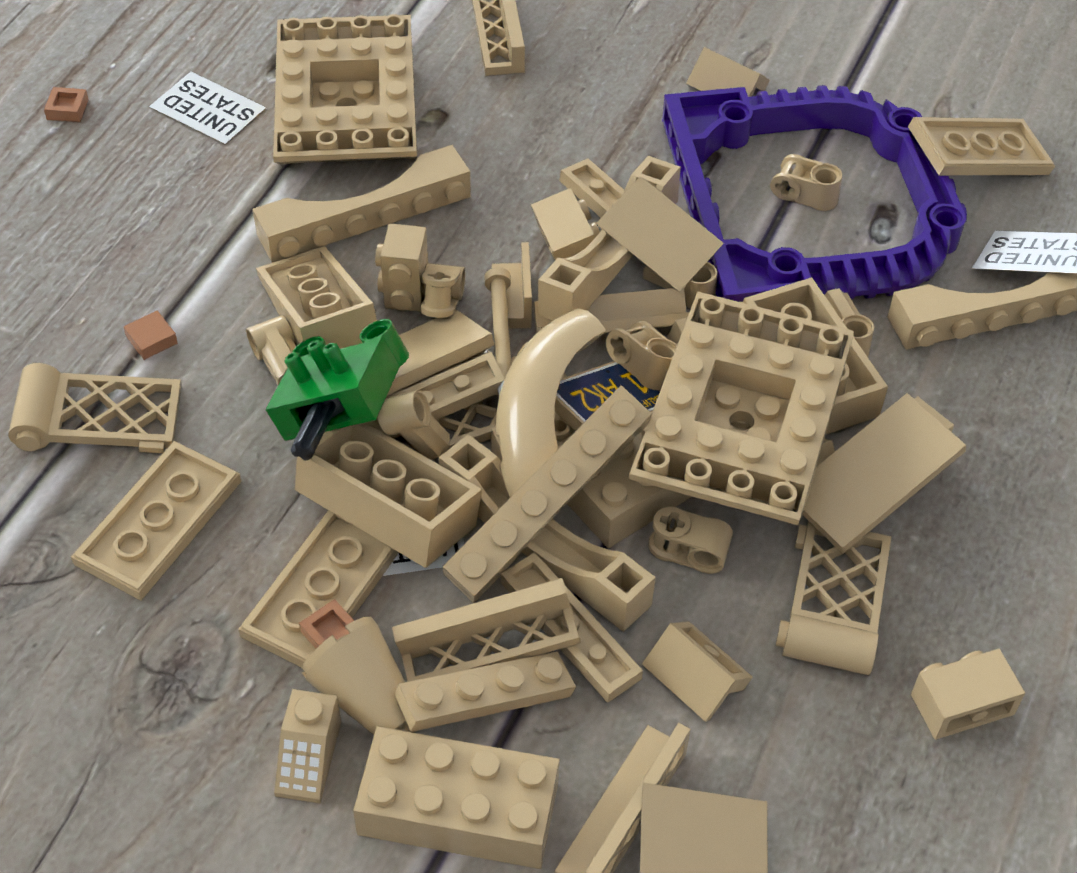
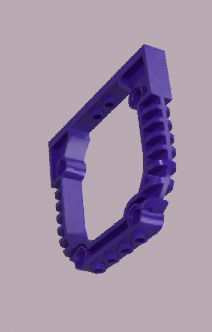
[662,85,967,302]

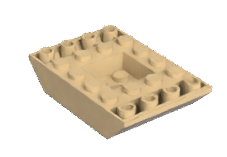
[273,14,417,164]
[629,291,854,525]

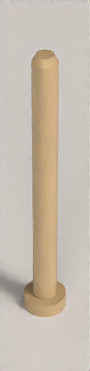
[484,268,512,402]

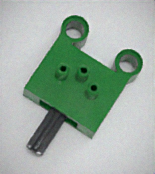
[265,319,409,461]

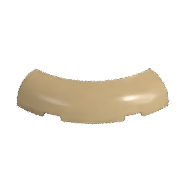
[496,308,606,497]

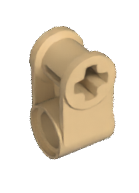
[770,154,842,211]
[421,263,465,318]
[606,321,677,390]
[648,507,733,574]

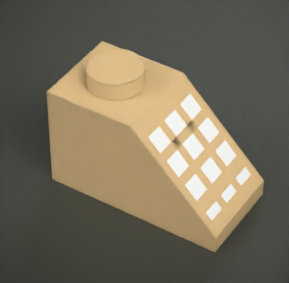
[274,689,341,804]

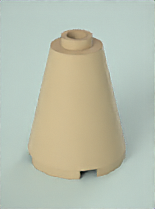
[302,617,416,735]

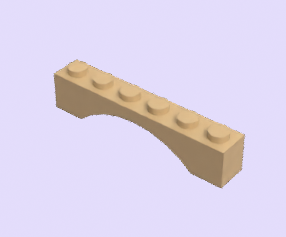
[252,145,471,263]
[538,156,681,320]
[887,272,1077,350]
[443,385,652,603]
[439,434,656,632]

